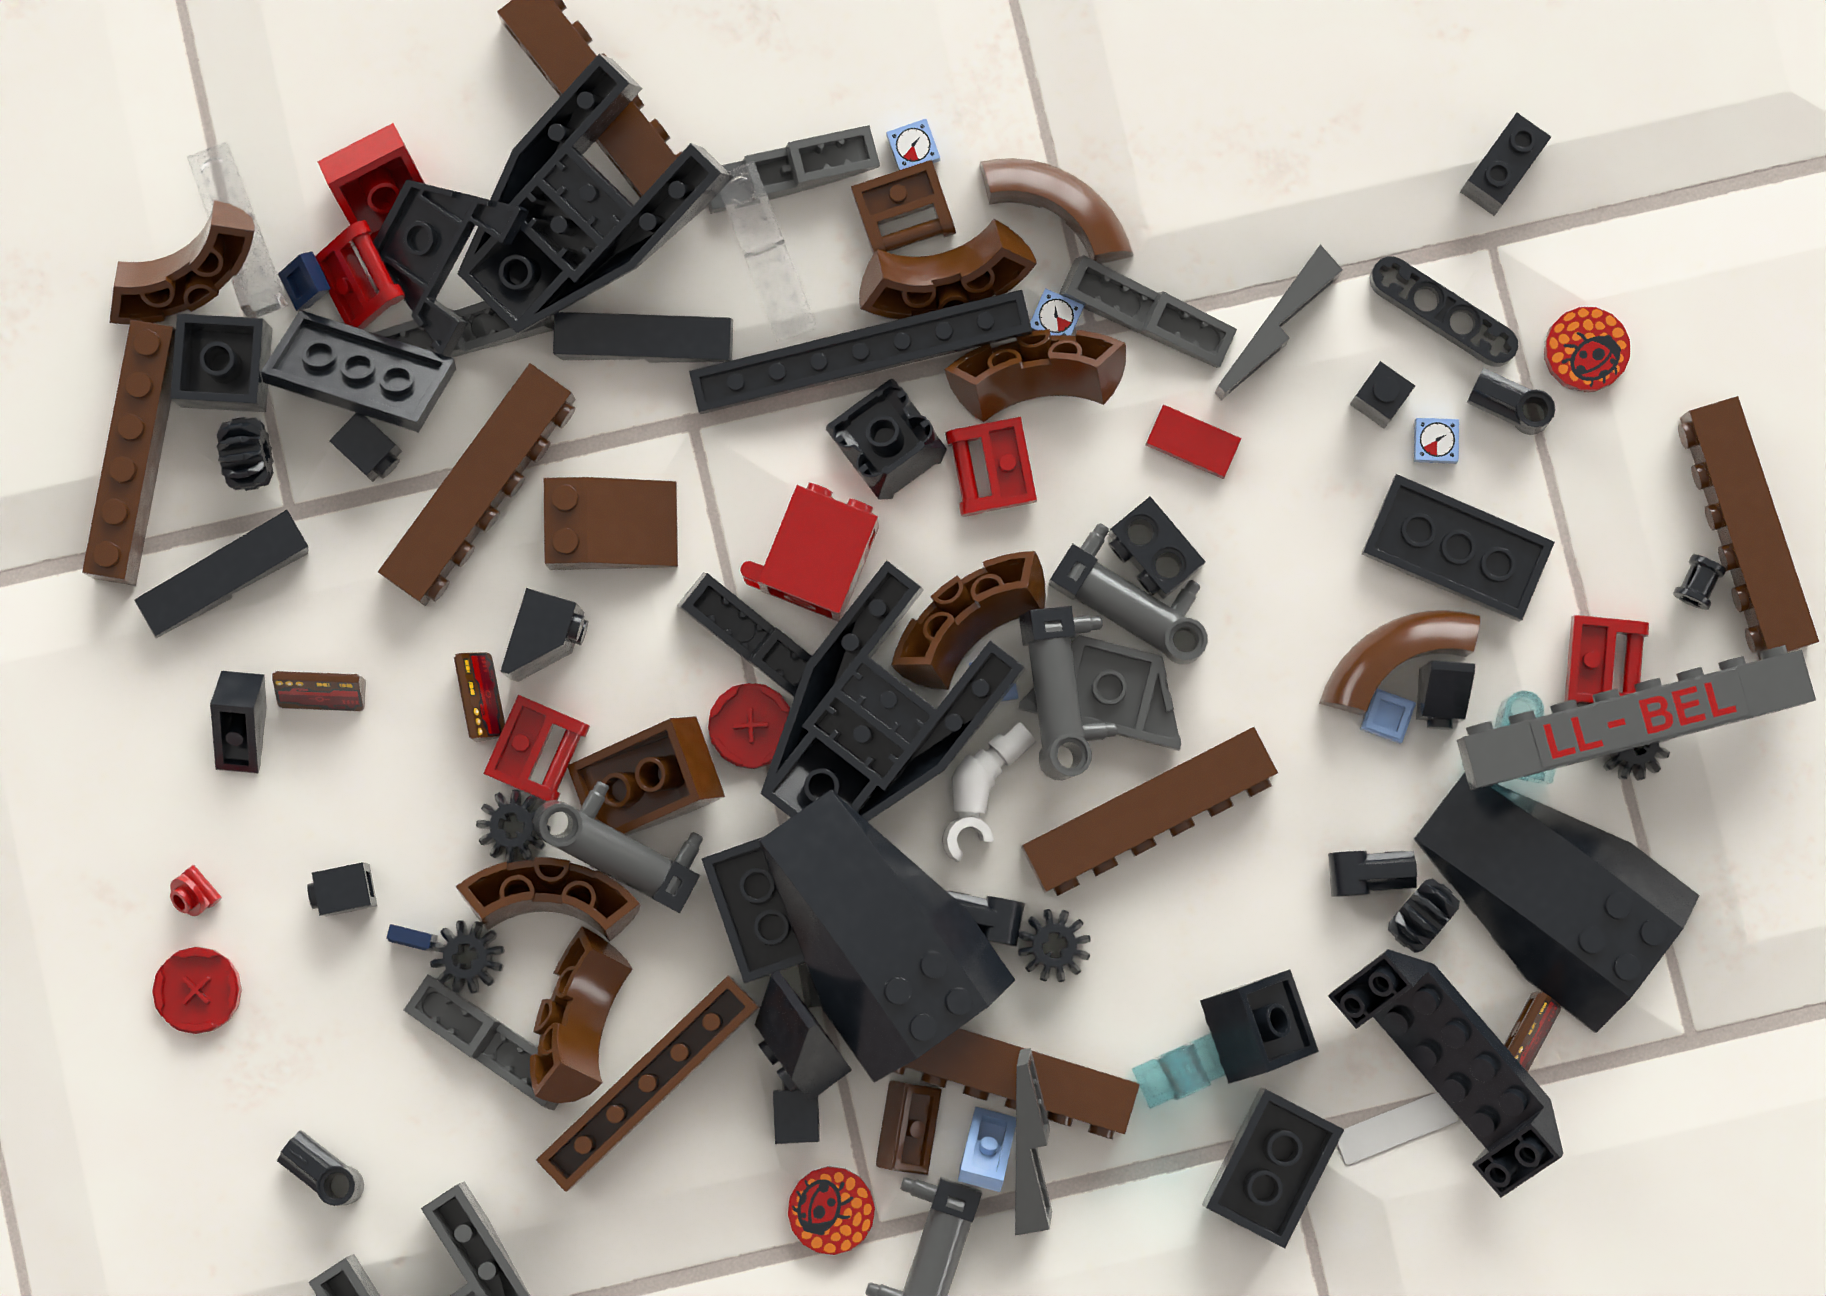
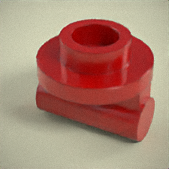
[170,865,222,916]

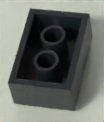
[701,837,805,984]
[1202,1088,1344,1249]

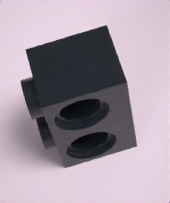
[1460,112,1552,216]
[1108,496,1206,599]

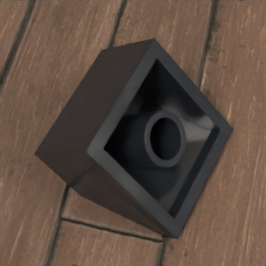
[500,588,589,682]
[1200,969,1319,1084]
[754,970,852,1102]

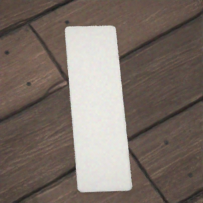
[1338,1092,1458,1165]

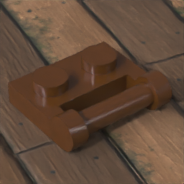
[851,160,956,254]

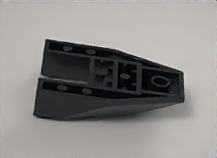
[457,54,733,334]
[760,560,1026,822]

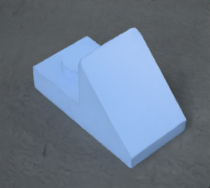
[958,1106,1016,1192]

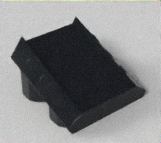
[826,379,947,500]

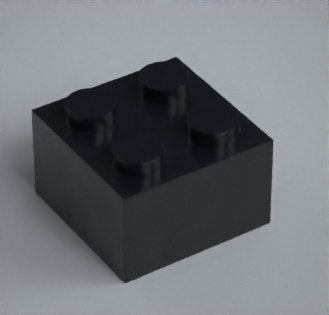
[170,314,273,412]

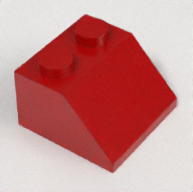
[317,123,426,242]

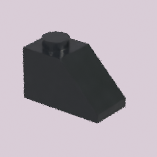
[1416,660,1475,730]
[210,671,267,773]

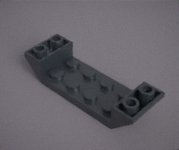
[1328,949,1564,1198]

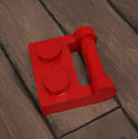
[315,220,405,330]
[945,417,1037,517]
[1565,615,1649,704]
[483,695,590,801]

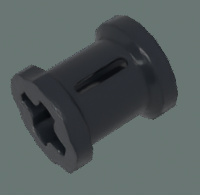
[1673,554,1727,610]

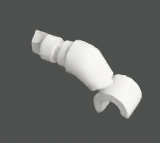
[942,722,1036,862]

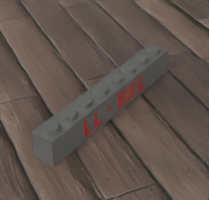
[1456,645,1816,791]

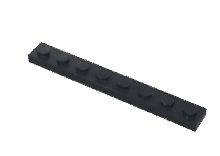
[689,290,1032,414]

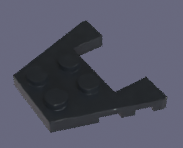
[373,180,529,356]

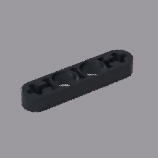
[1370,256,1518,367]

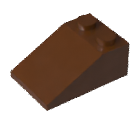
[543,477,678,570]
[568,716,725,835]

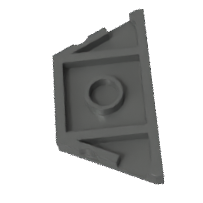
[1018,635,1182,751]

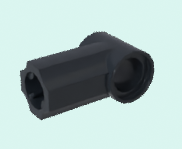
[1466,368,1556,435]
[1328,851,1417,897]
[947,890,1025,946]
[276,1130,364,1206]

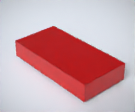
[1145,404,1242,479]

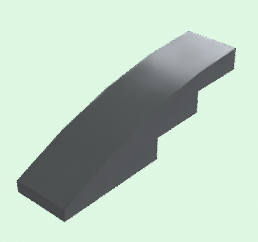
[708,125,880,214]

